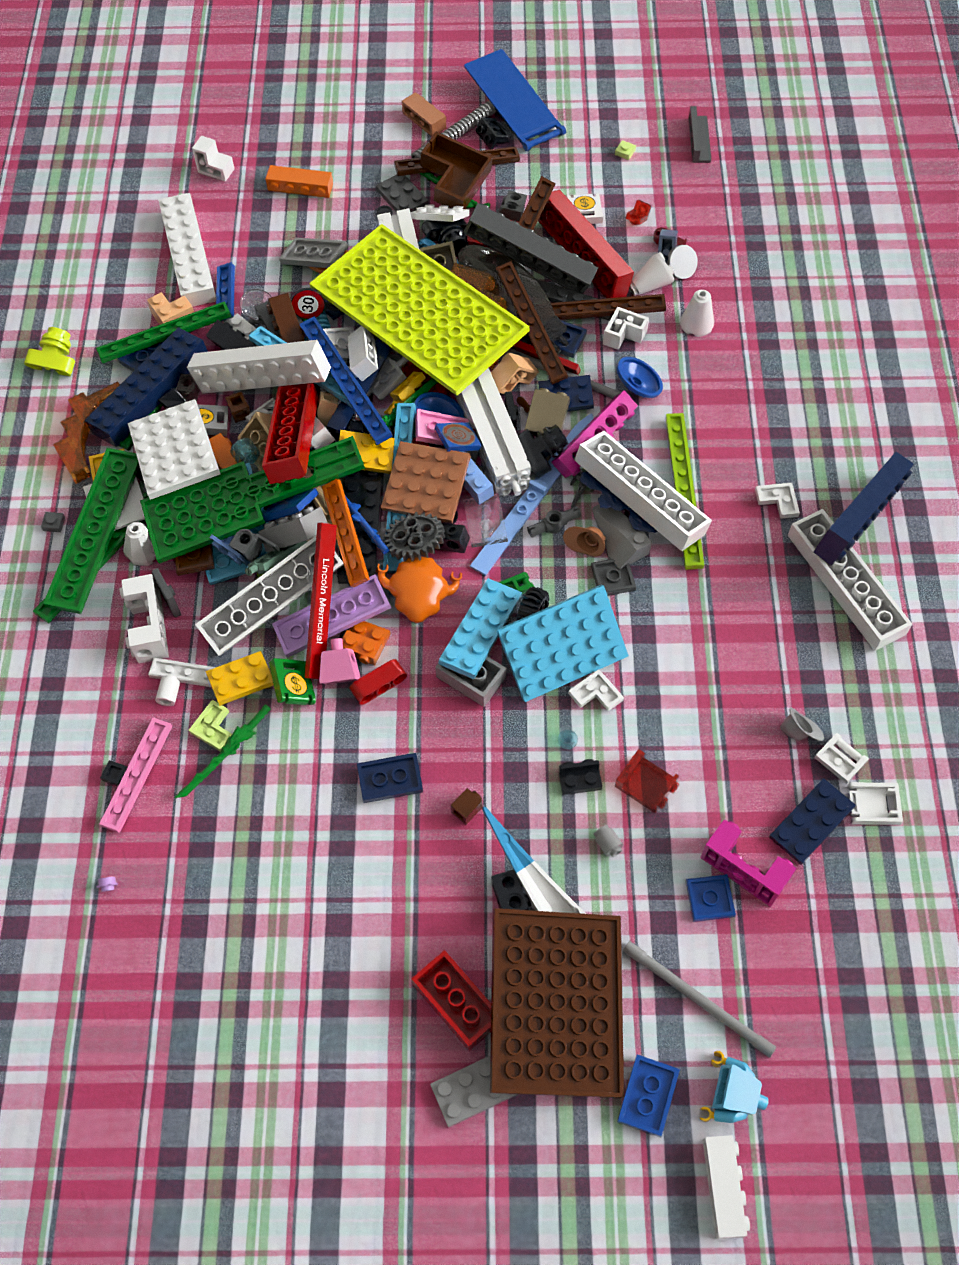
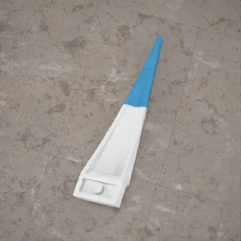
[482,806,586,914]

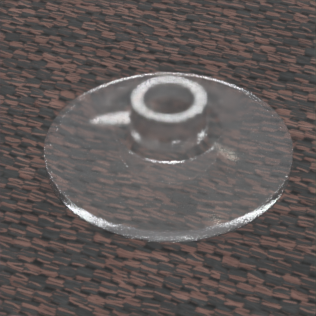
[240,289,271,319]

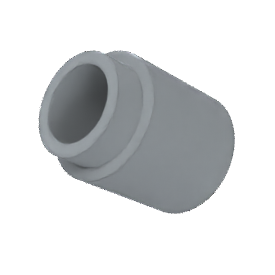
[594,825,623,857]

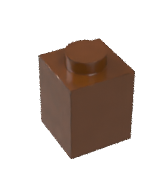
[451,788,483,825]

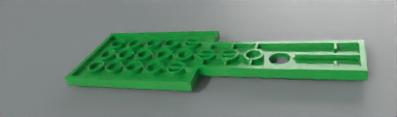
[140,436,365,564]

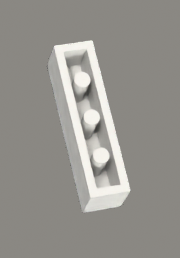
[348,326,378,381]
[702,1135,750,1239]

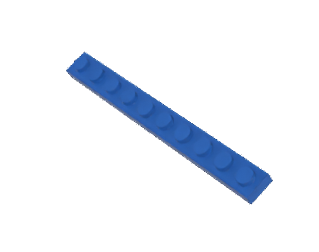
[299,316,393,445]

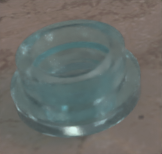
[558,730,578,749]

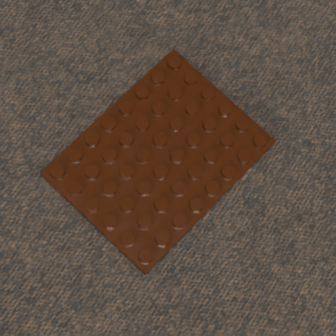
[490,908,624,1098]

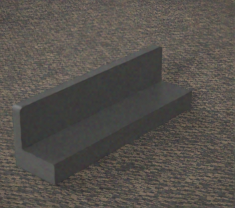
[688,106,711,163]

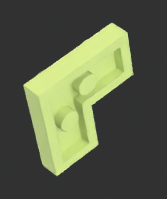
[188,700,232,752]

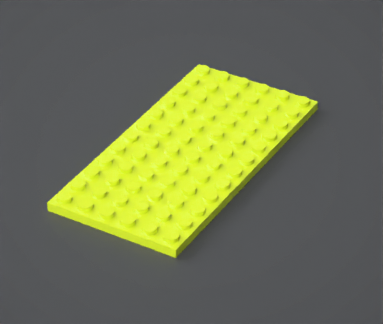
[309,224,530,396]

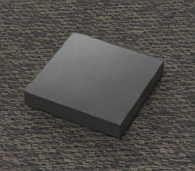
[591,559,636,596]

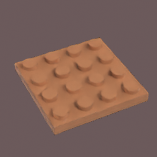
[381,441,471,523]

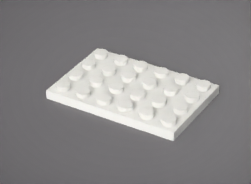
[128,399,220,500]

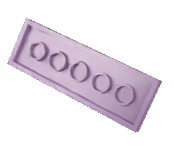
[272,574,391,658]

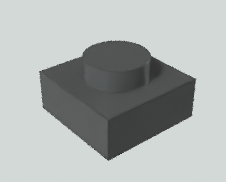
[41,512,65,532]

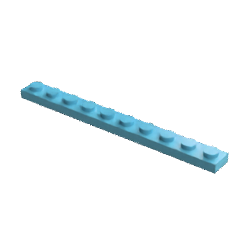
[383,403,416,573]

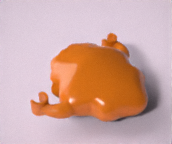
[376,556,462,623]

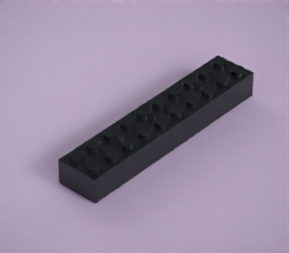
[337,421,384,586]

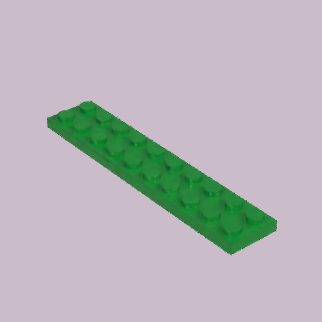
[43,448,140,614]

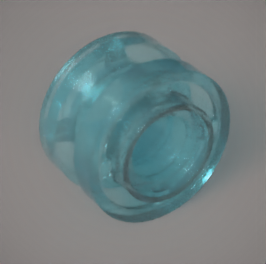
[230,438,260,465]

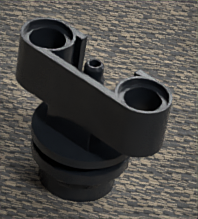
[421,218,468,257]
[518,424,569,479]

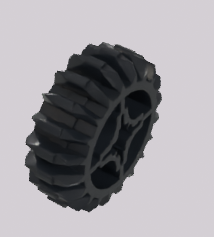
[516,587,550,621]

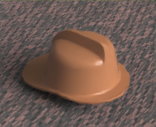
[563,526,606,557]

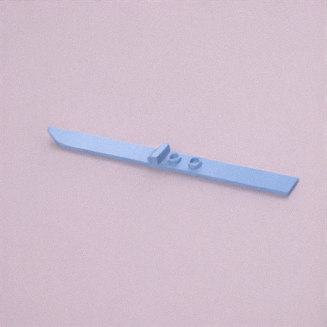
[470,413,593,576]

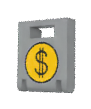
[198,404,228,436]

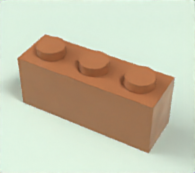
[402,92,446,136]

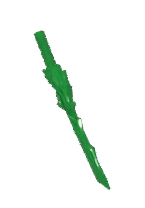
[381,378,438,430]
[174,704,271,798]

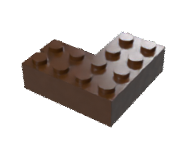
[420,131,493,209]

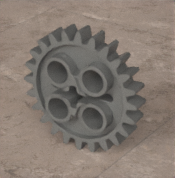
[384,512,445,562]

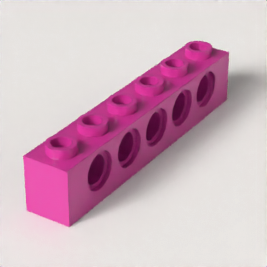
[551,390,638,478]

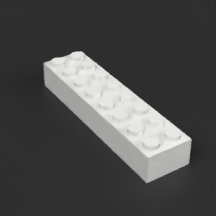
[158,193,216,307]
[187,340,331,394]
[575,431,712,551]
[788,509,912,651]
[195,536,344,656]

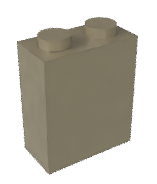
[524,388,570,437]

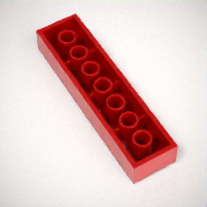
[538,189,634,298]
[262,383,319,484]

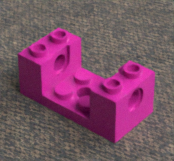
[700,819,797,907]

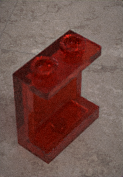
[615,749,680,813]

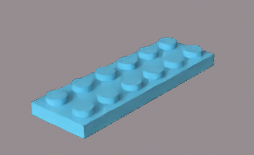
[438,578,522,679]

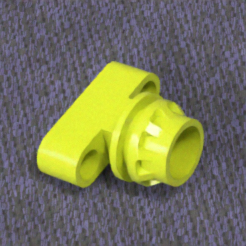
[24,327,75,376]

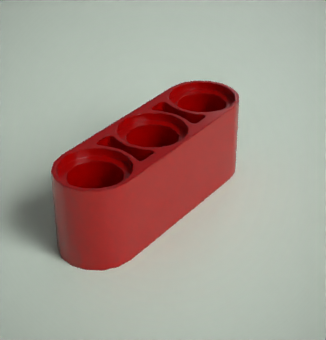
[349,659,407,705]

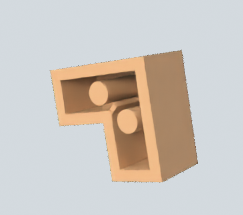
[147,292,194,325]
[491,353,539,394]

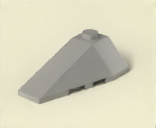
[592,504,652,570]

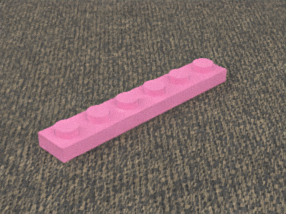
[99,718,172,833]

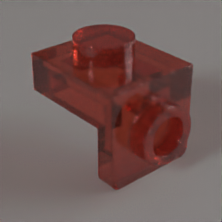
[625,199,652,225]

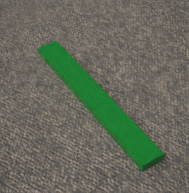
[96,301,231,364]

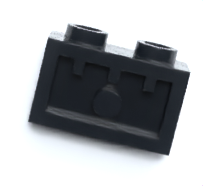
[476,118,511,149]
[558,759,602,795]

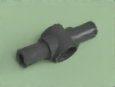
[527,506,581,538]

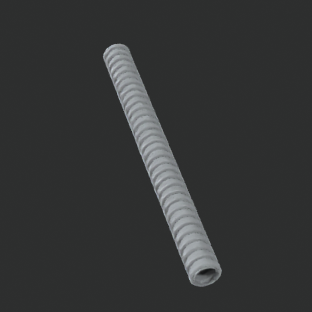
[411,81,529,159]

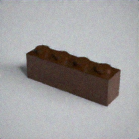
[266,293,305,343]

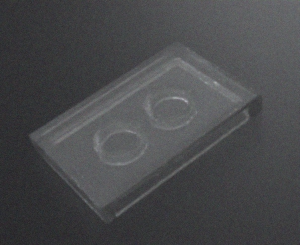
[463,493,508,548]

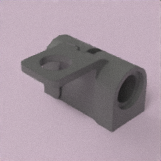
[229,529,280,563]

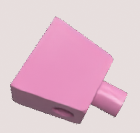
[319,638,361,685]

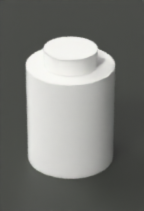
[155,675,180,706]

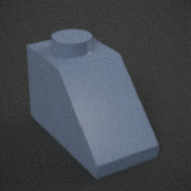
[658,229,678,264]

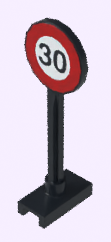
[291,288,342,319]

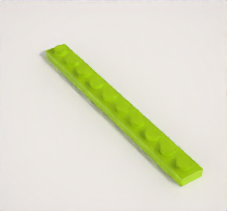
[665,413,704,570]

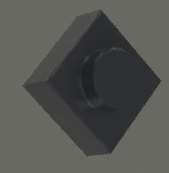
[100,760,128,786]

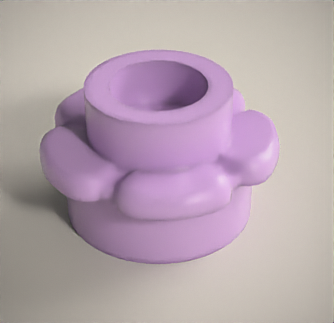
[97,877,118,892]

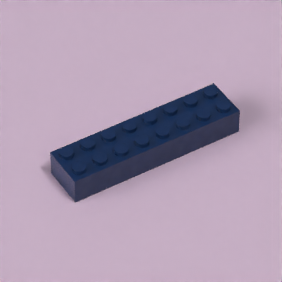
[85,327,208,447]
[813,451,914,566]

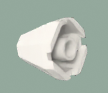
[123,522,156,566]

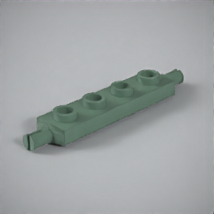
[245,541,306,576]

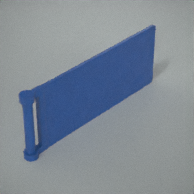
[464,49,566,151]

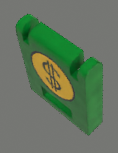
[269,658,316,705]

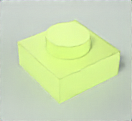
[615,140,636,160]

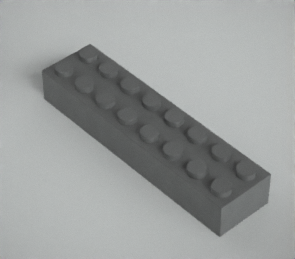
[463,203,598,294]

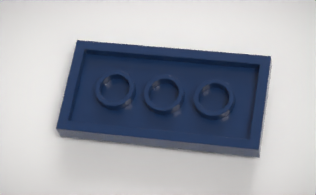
[769,778,856,865]

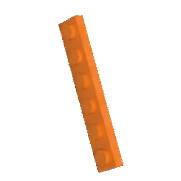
[322,479,370,587]

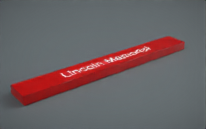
[305,523,337,679]

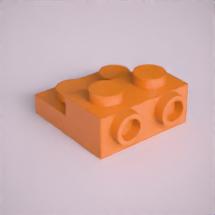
[342,621,391,665]

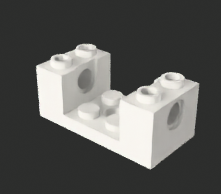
[119,574,169,664]

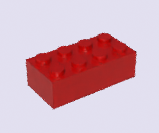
[411,950,491,1051]

